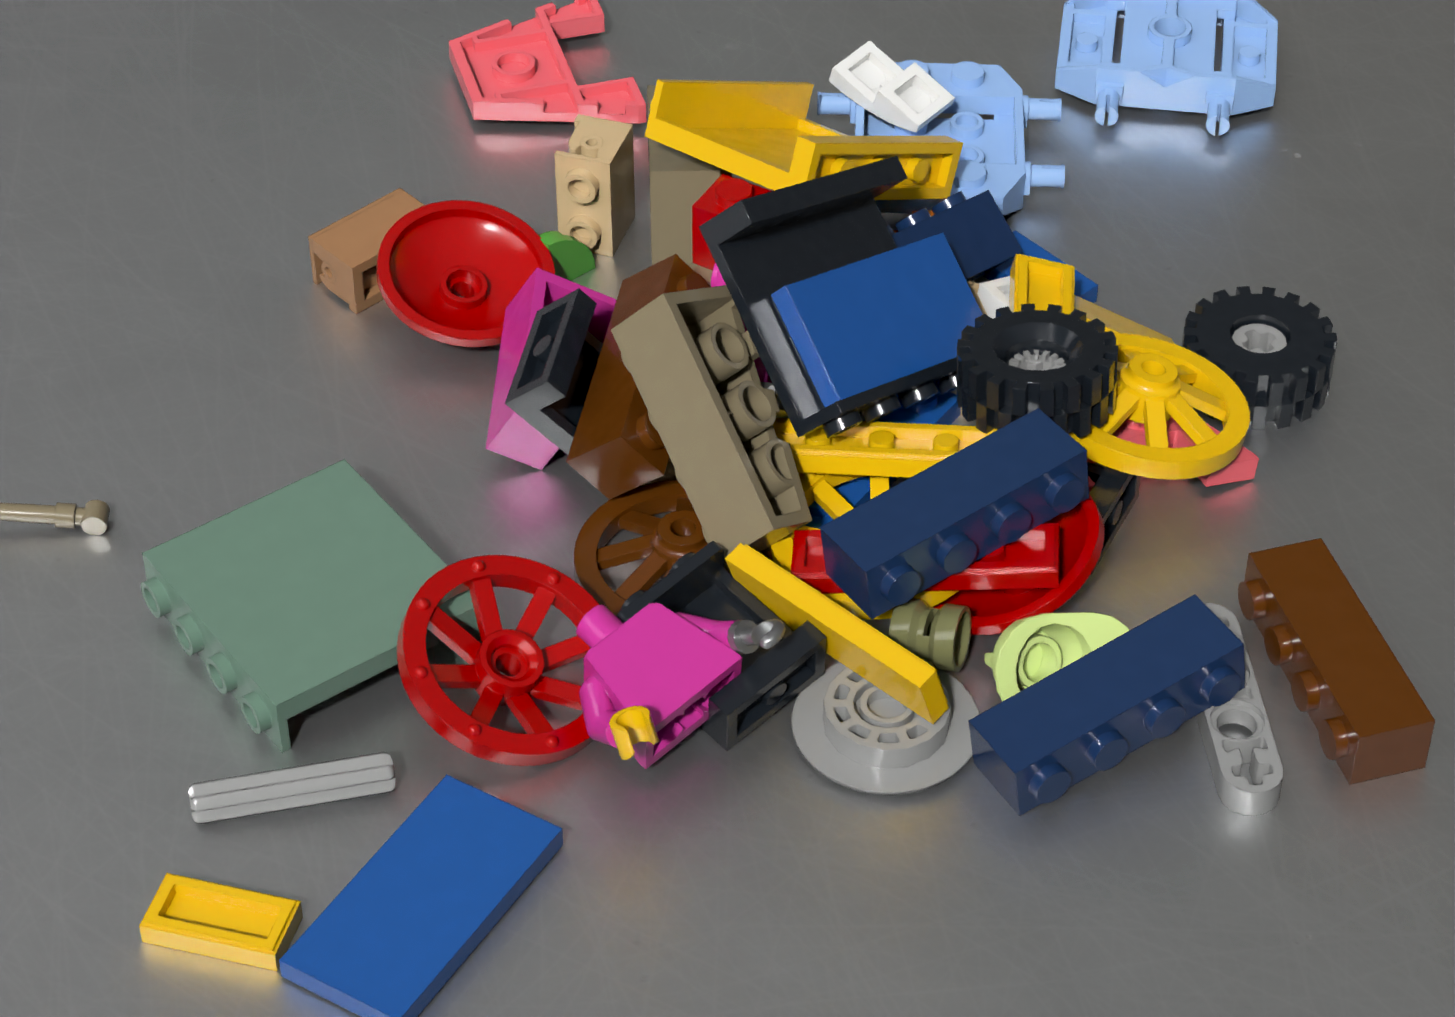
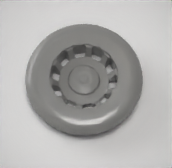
[791,662,979,795]

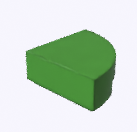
[539,231,596,281]

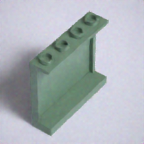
[140,459,482,753]

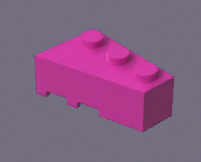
[485,268,616,470]

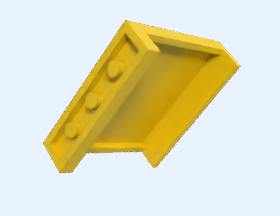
[644,79,963,200]

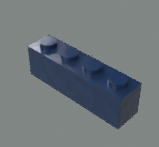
[887,190,1023,282]
[820,408,1089,620]
[968,594,1245,816]

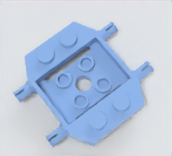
[1055,0,1278,135]
[817,60,1065,216]

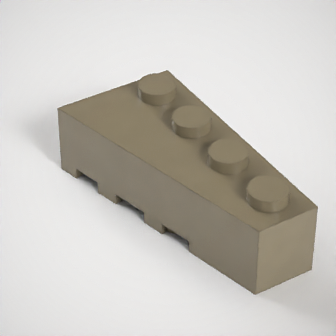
[647,85,732,265]
[611,285,812,562]

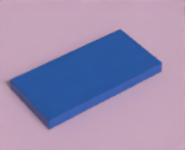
[771,233,983,408]
[279,775,563,1017]

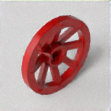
[397,555,599,766]

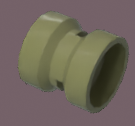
[888,598,972,672]

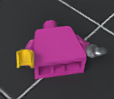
[576,603,785,769]

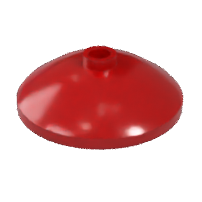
[376,200,555,347]
[931,494,1104,635]

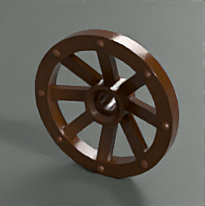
[574,480,774,616]

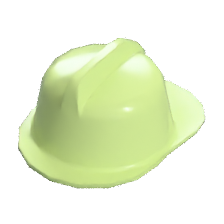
[984,612,1130,701]

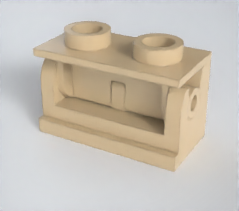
[554,114,635,257]

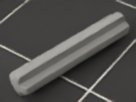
[189,752,396,824]

